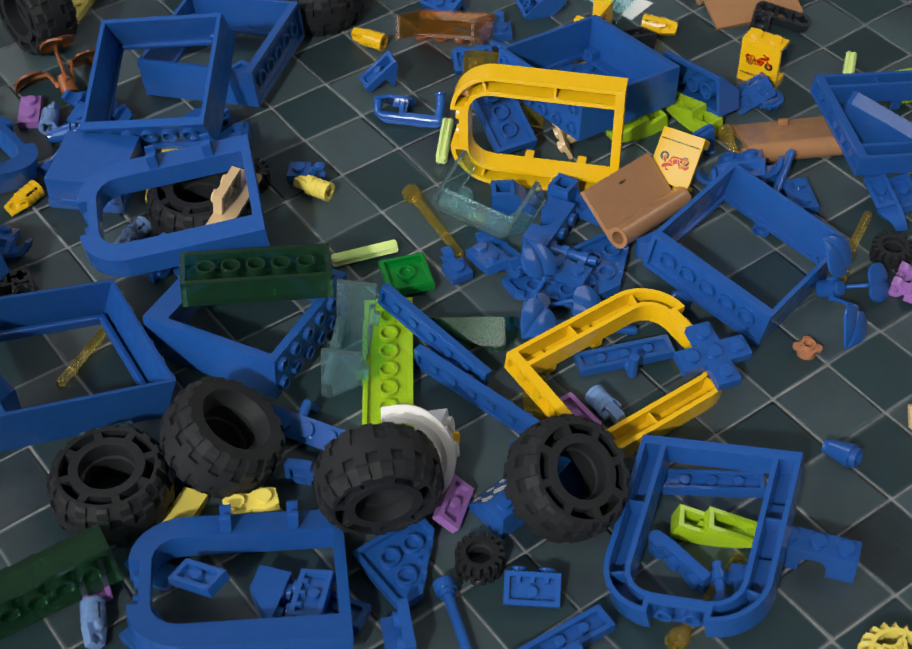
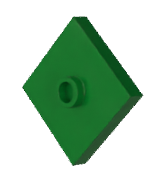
[378,252,435,296]

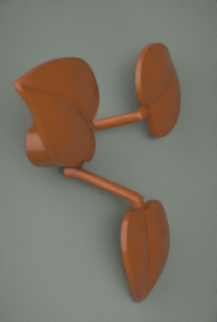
[14,34,95,95]

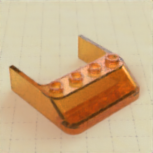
[396,9,495,45]

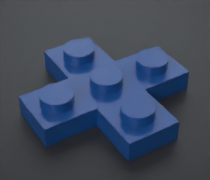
[673,321,753,391]

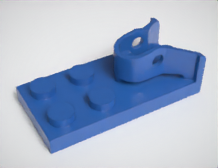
[472,96,537,154]

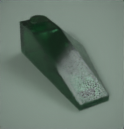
[429,316,519,351]

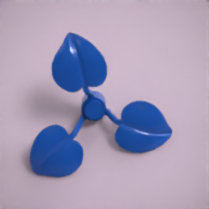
[816,236,890,349]
[520,239,602,339]

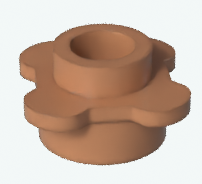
[792,336,823,360]

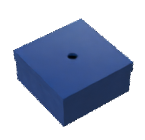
[44,131,145,214]

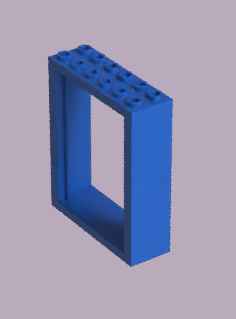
[0,279,176,452]

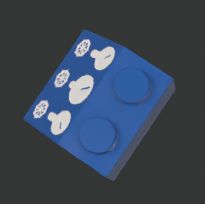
[467,478,526,539]

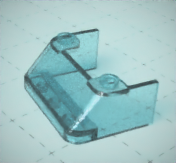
[432,150,546,239]
[321,279,380,398]

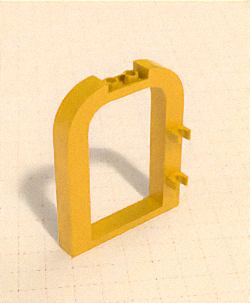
[450,64,628,192]
[504,288,724,459]

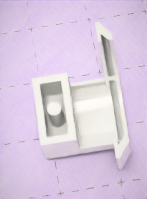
[381,404,460,494]

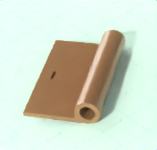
[696,0,803,31]
[730,116,844,163]
[580,152,691,249]

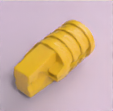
[641,13,678,36]
[351,27,388,51]
[4,180,45,217]

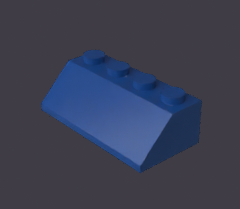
[664,50,740,117]

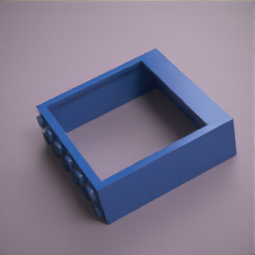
[137,0,305,107]
[79,12,236,150]
[498,14,680,142]
[642,162,849,347]
[143,247,350,399]

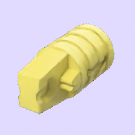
[293,174,335,202]

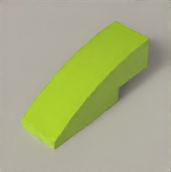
[665,92,723,137]
[604,109,668,143]
[670,504,758,548]

